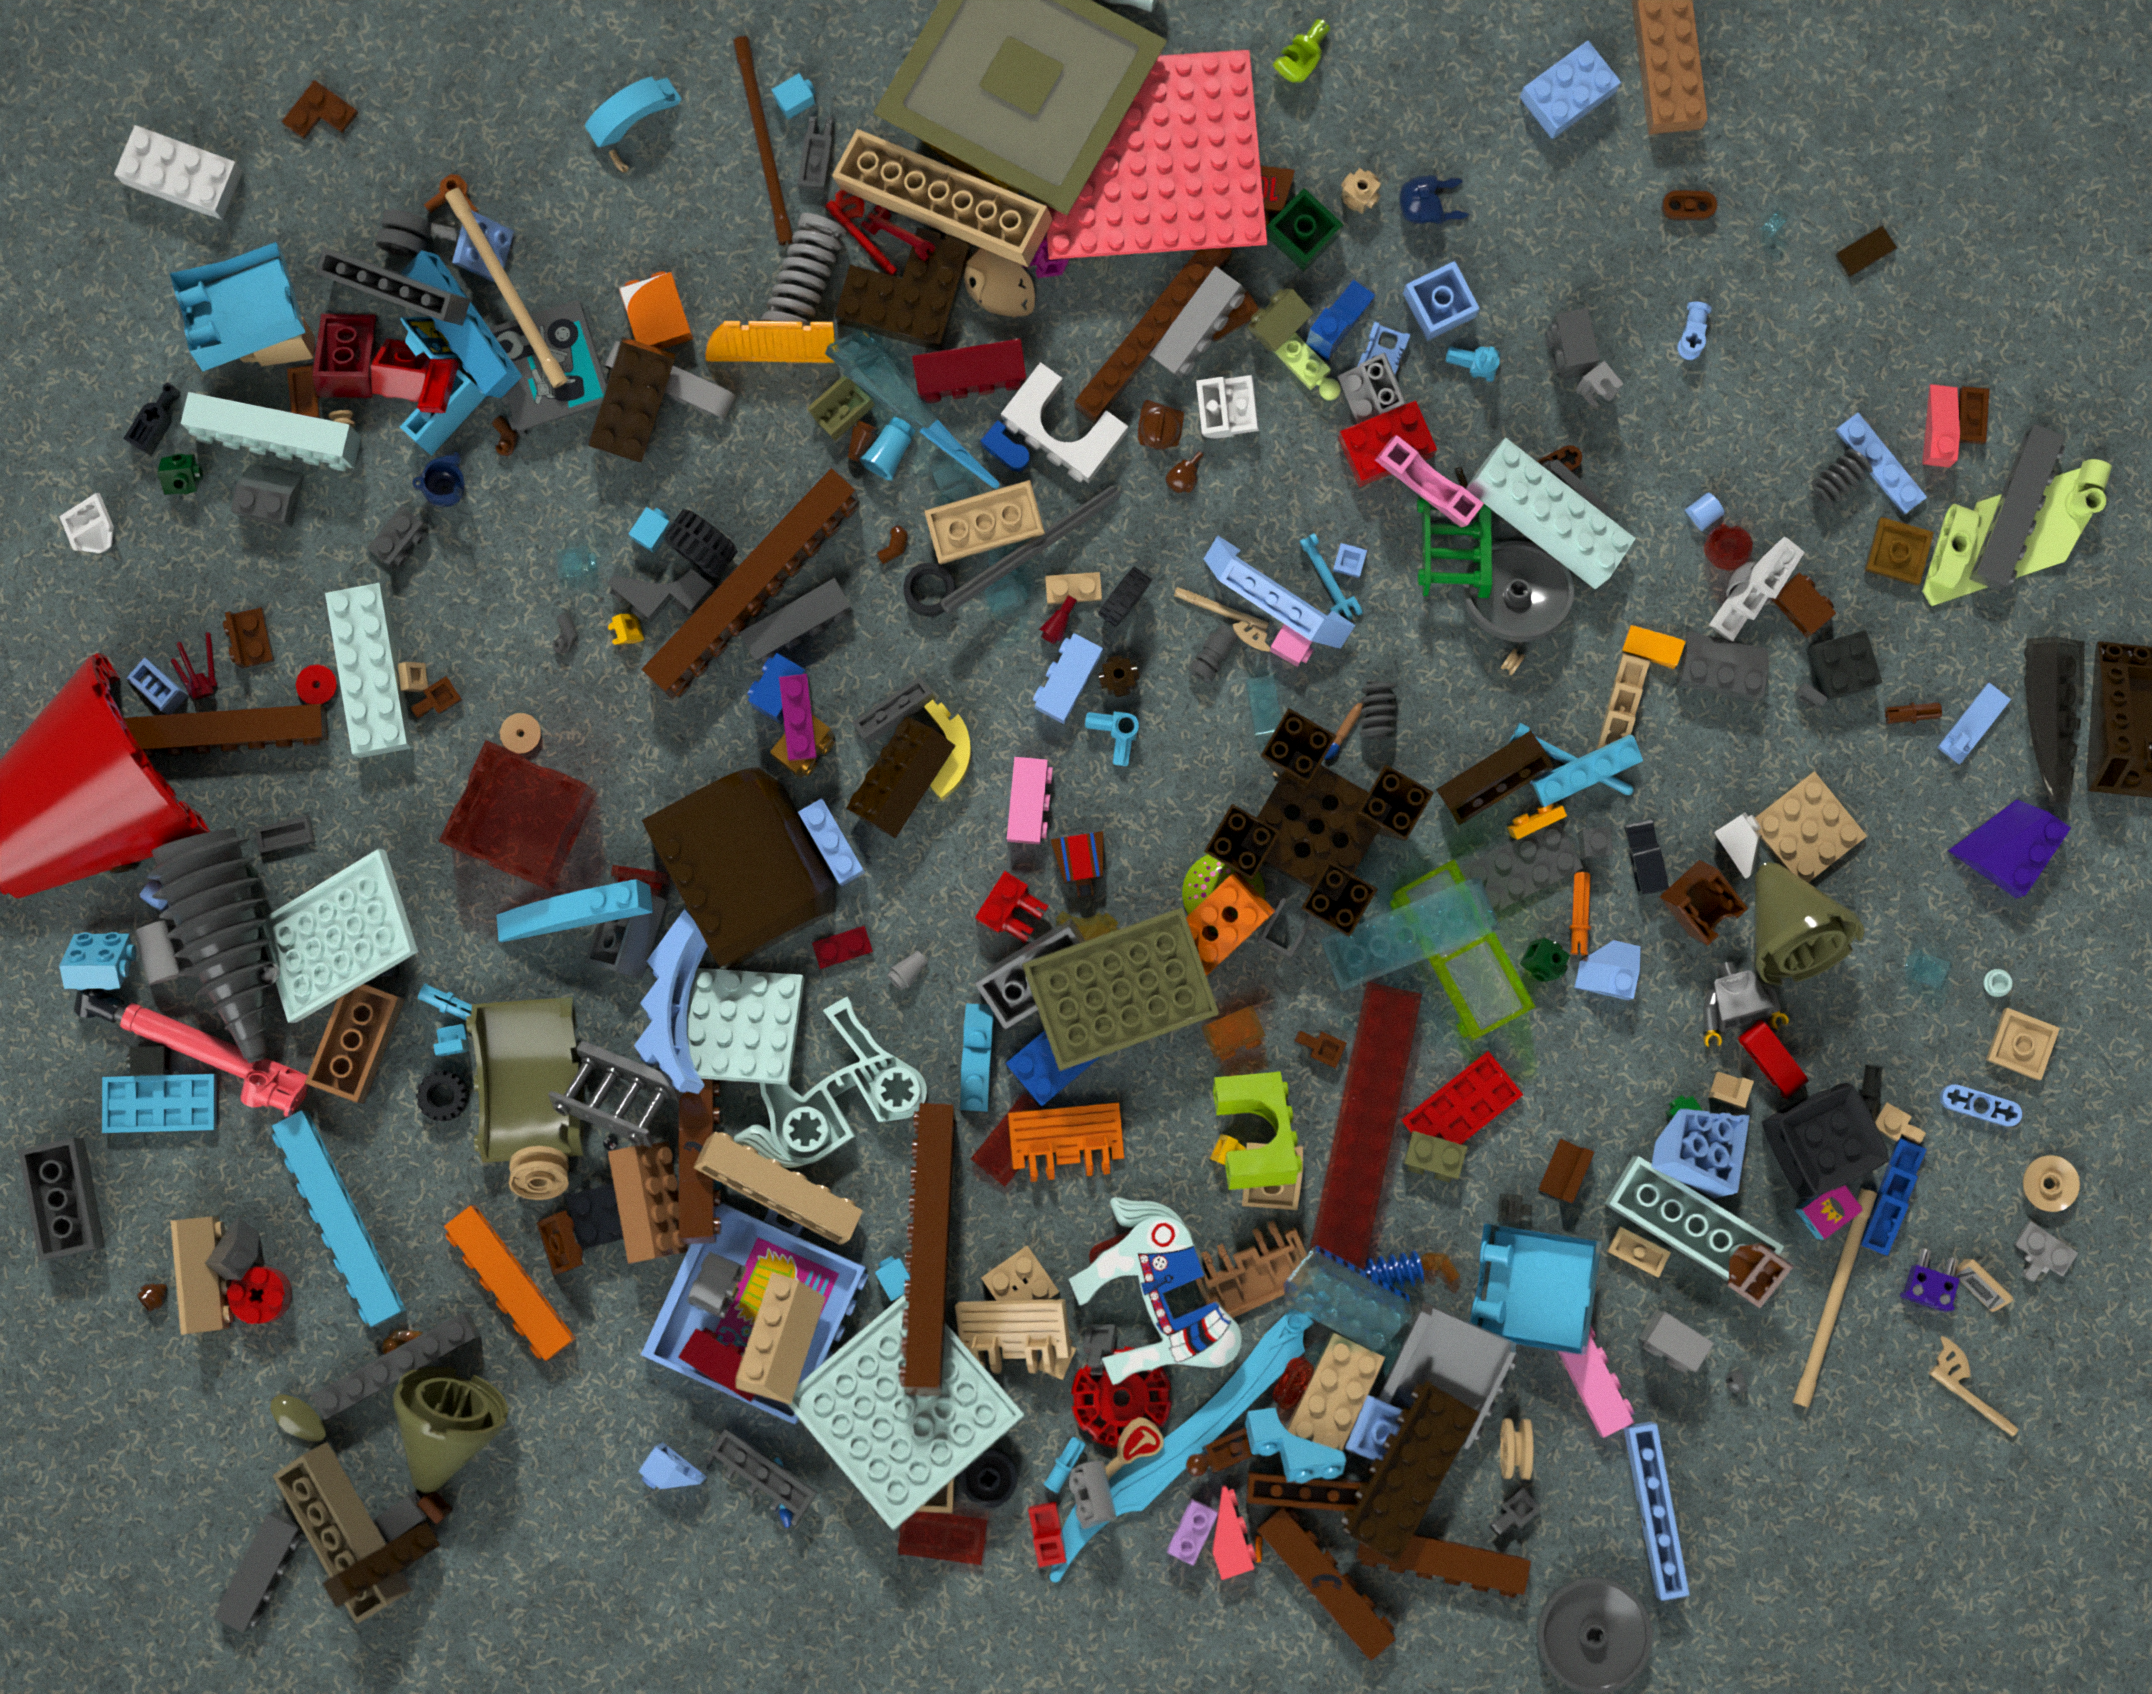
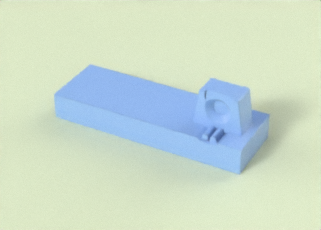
[1937,683,2011,764]

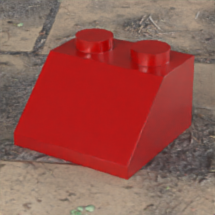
[371,338,430,402]

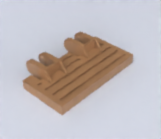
[1195,1220,1318,1318]

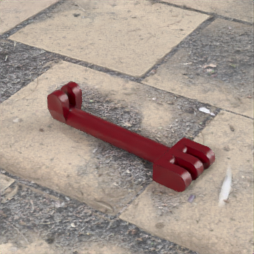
[860,205,936,261]

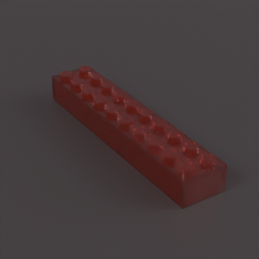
[1307,982,1422,1269]

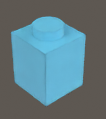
[772,73,816,120]
[629,507,671,554]
[875,1256,910,1301]

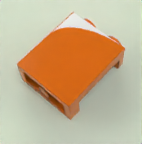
[619,271,693,349]

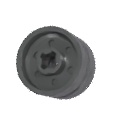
[375,209,433,259]

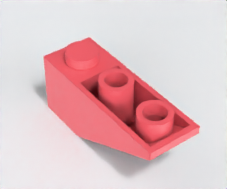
[1212,1484,1257,1580]

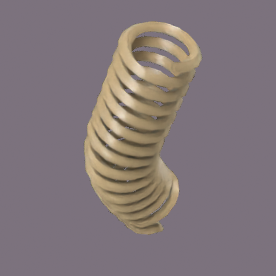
[609,150,628,173]

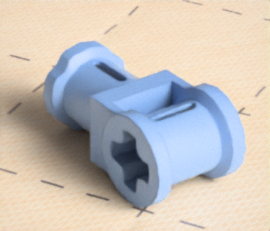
[1678,301,1712,360]

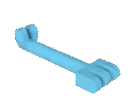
[1299,533,1363,621]

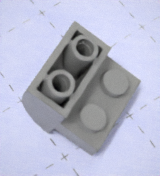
[1337,353,1407,424]
[134,920,193,986]
[1069,1461,1117,1529]

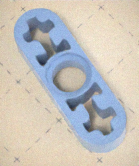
[1940,1084,2022,1126]

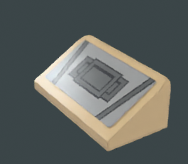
[1954,1259,2013,1312]

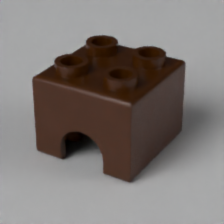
[1659,860,1748,946]

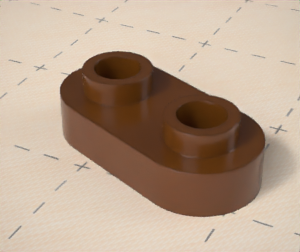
[1661,190,1717,221]

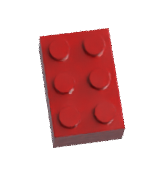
[1338,400,1437,487]

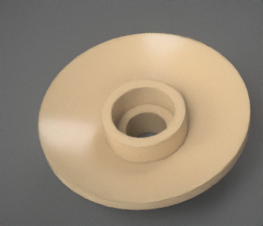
[2023,1155,2080,1212]

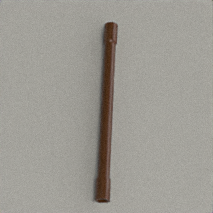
[733,36,793,246]

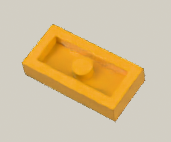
[1506,803,1567,840]

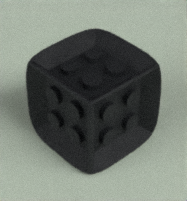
[1762,1083,1890,1199]

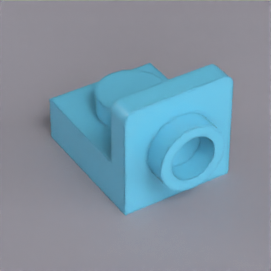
[433,1024,469,1057]

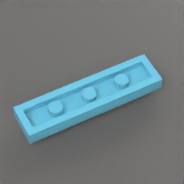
[1532,734,1643,807]

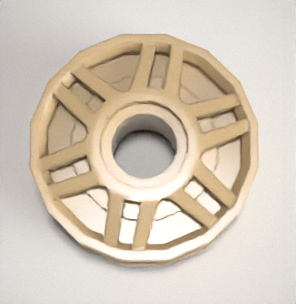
[509,1146,569,1200]
[1500,1418,1533,1479]

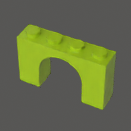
[1212,1071,1302,1190]

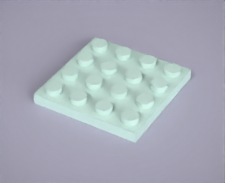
[687,968,805,1085]

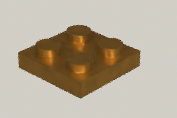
[1864,517,1934,586]

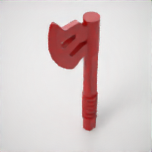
[825,190,898,276]

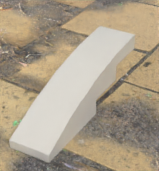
[1709,537,1805,641]

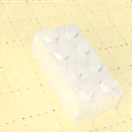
[114,125,243,220]

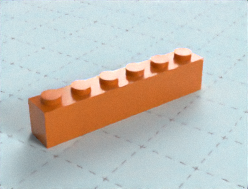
[444,1205,576,1361]

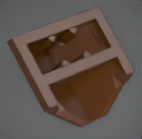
[1728,1243,1794,1308]

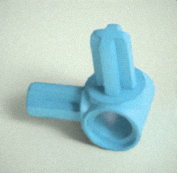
[1446,346,1501,381]
[1085,711,1139,766]

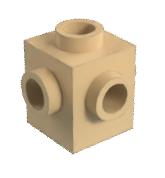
[1341,168,1381,214]

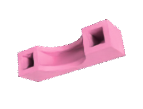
[1375,435,1484,528]

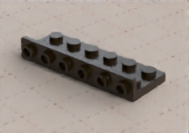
[1340,1380,1480,1564]

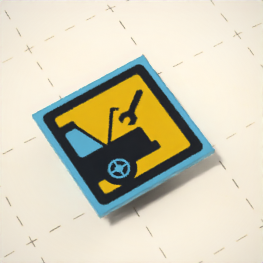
[400,317,459,359]

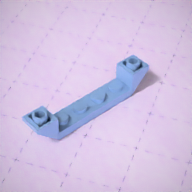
[1204,536,1356,649]

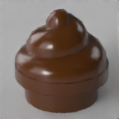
[136,1283,167,1312]

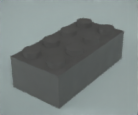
[975,918,1086,1029]
[18,1138,105,1261]

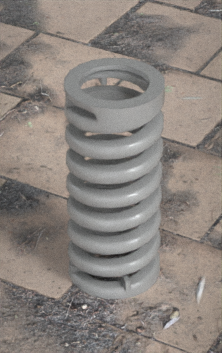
[760,213,847,326]

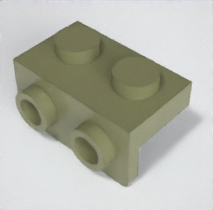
[807,374,875,441]
[1402,1131,1467,1183]

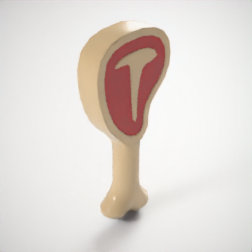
[1105,1418,1164,1481]

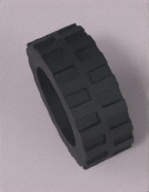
[1098,566,1152,628]

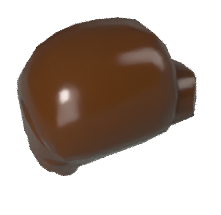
[1165,451,1204,493]

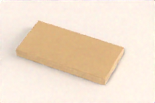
[924,480,1045,565]

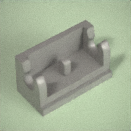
[1575,361,1623,407]

